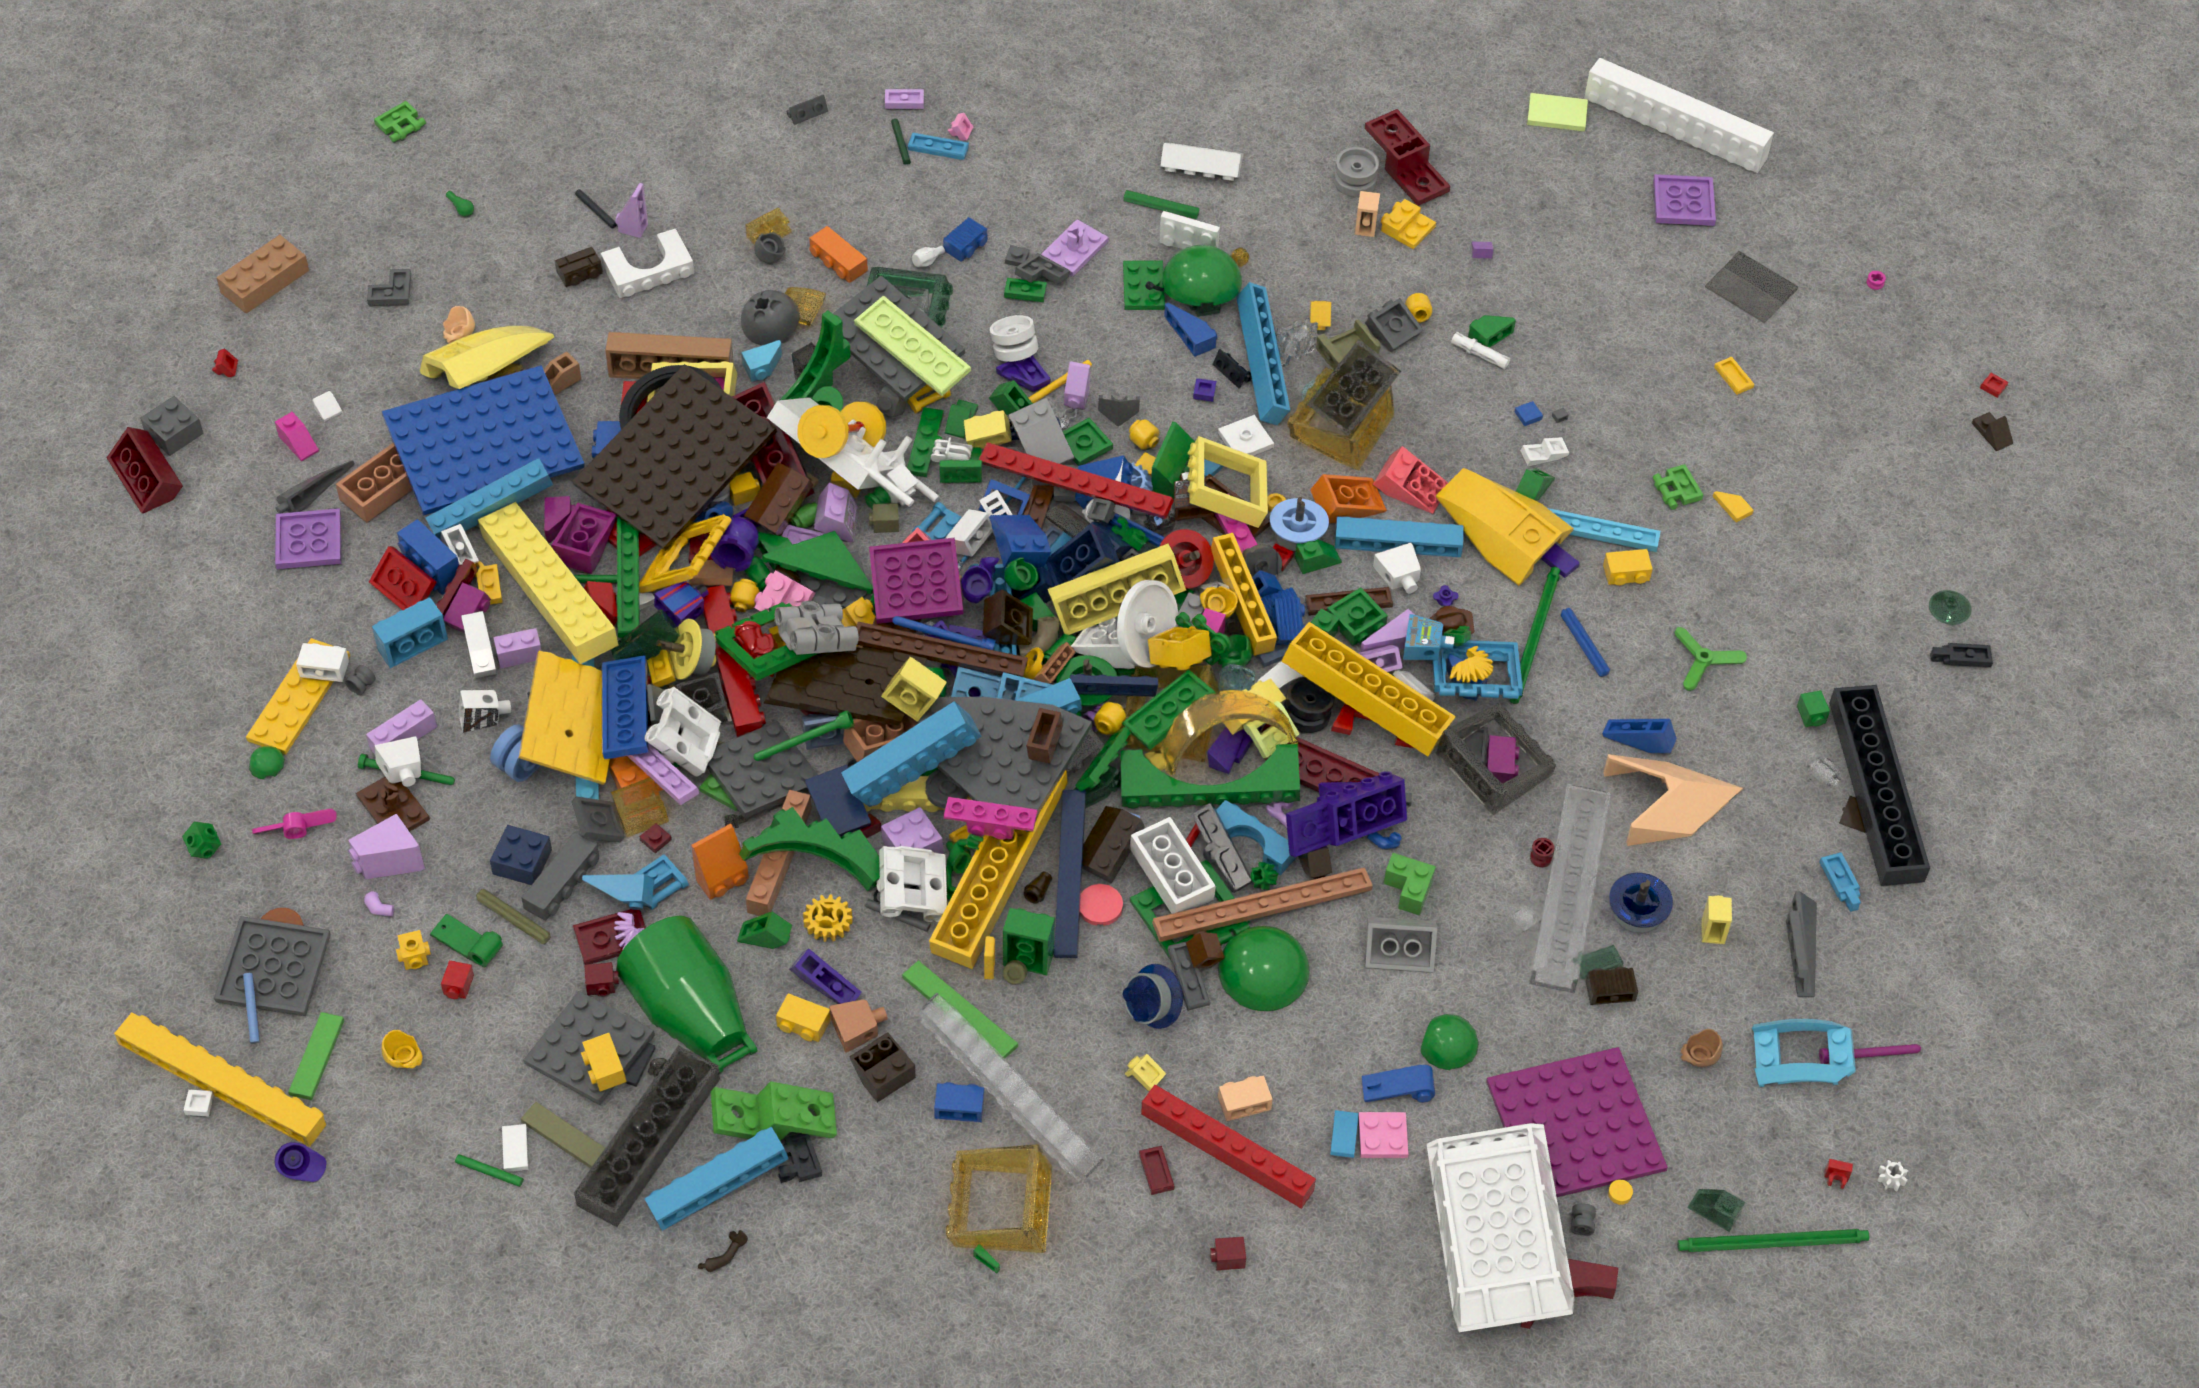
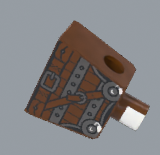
[1174,472,1214,521]

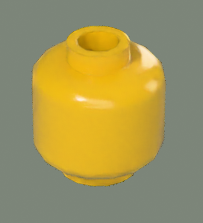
[1405,293,1433,323]
[1129,419,1160,450]
[730,579,760,612]
[1094,702,1127,735]

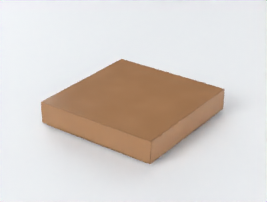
[689,560,734,586]

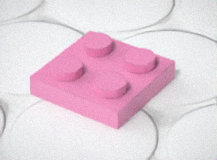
[1358,1112,1408,1158]

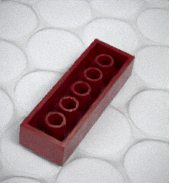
[732,382,815,498]

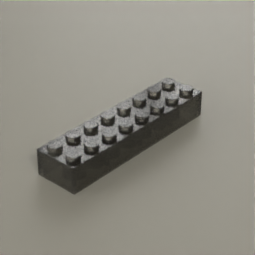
[574,1045,720,1227]

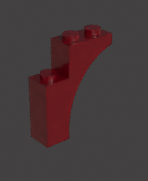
[1520,1259,1618,1329]

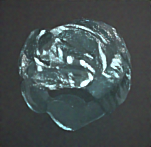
[1218,664,1255,701]

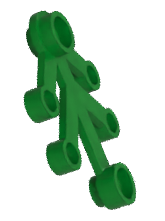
[1175,612,1231,665]

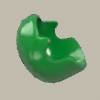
[249,746,285,780]

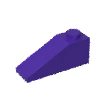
[789,948,862,1004]

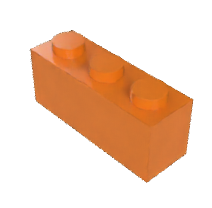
[809,226,868,283]

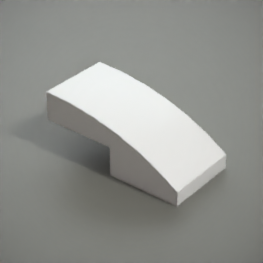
[1520,437,1569,466]

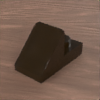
[1972,412,2013,451]

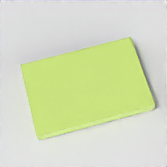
[1527,93,1588,131]

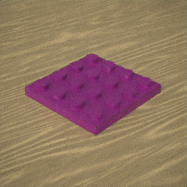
[869,537,964,624]

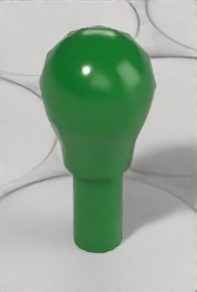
[446,191,474,217]

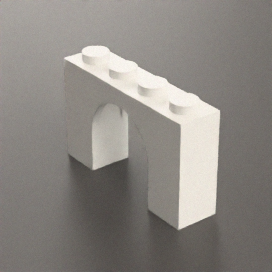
[601,229,694,298]

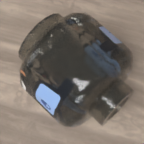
[1143,510,1176,535]

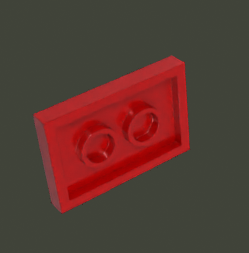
[369,546,436,610]

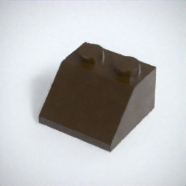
[982,589,1033,645]

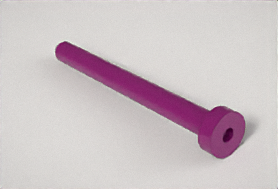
[1819,1044,1921,1064]

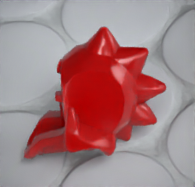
[734,621,778,677]

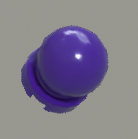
[711,517,759,572]

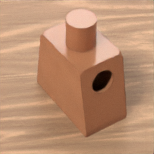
[829,999,888,1053]

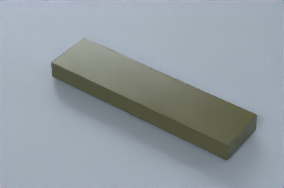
[520,1102,610,1171]

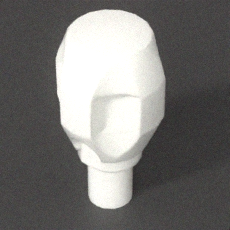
[912,246,945,267]

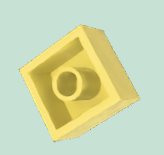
[881,657,947,722]

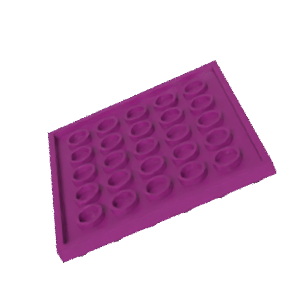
[1486,1047,1668,1197]

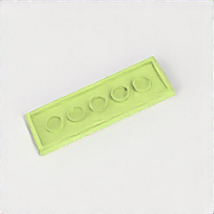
[854,295,971,396]

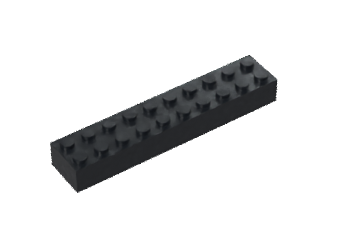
[1829,685,1930,886]

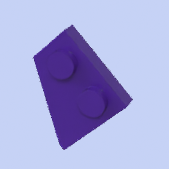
[996,355,1051,392]

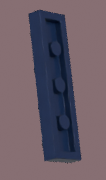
[1070,674,1158,697]

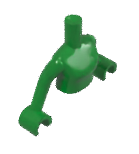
[946,834,984,900]

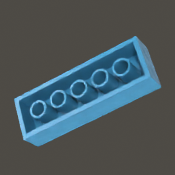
[841,701,982,807]

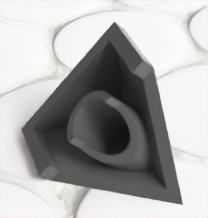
[1098,395,1140,427]

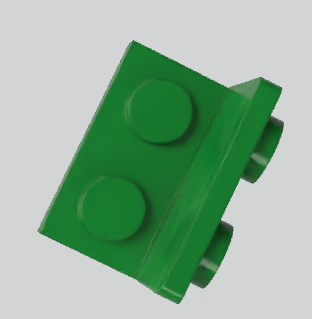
[940,447,982,483]

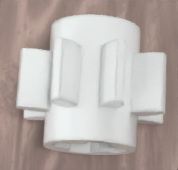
[1877,1160,1908,1191]

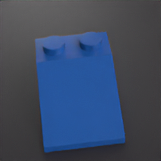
[989,515,1051,568]

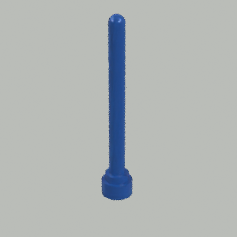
[892,616,996,650]

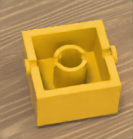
[1148,626,1211,670]

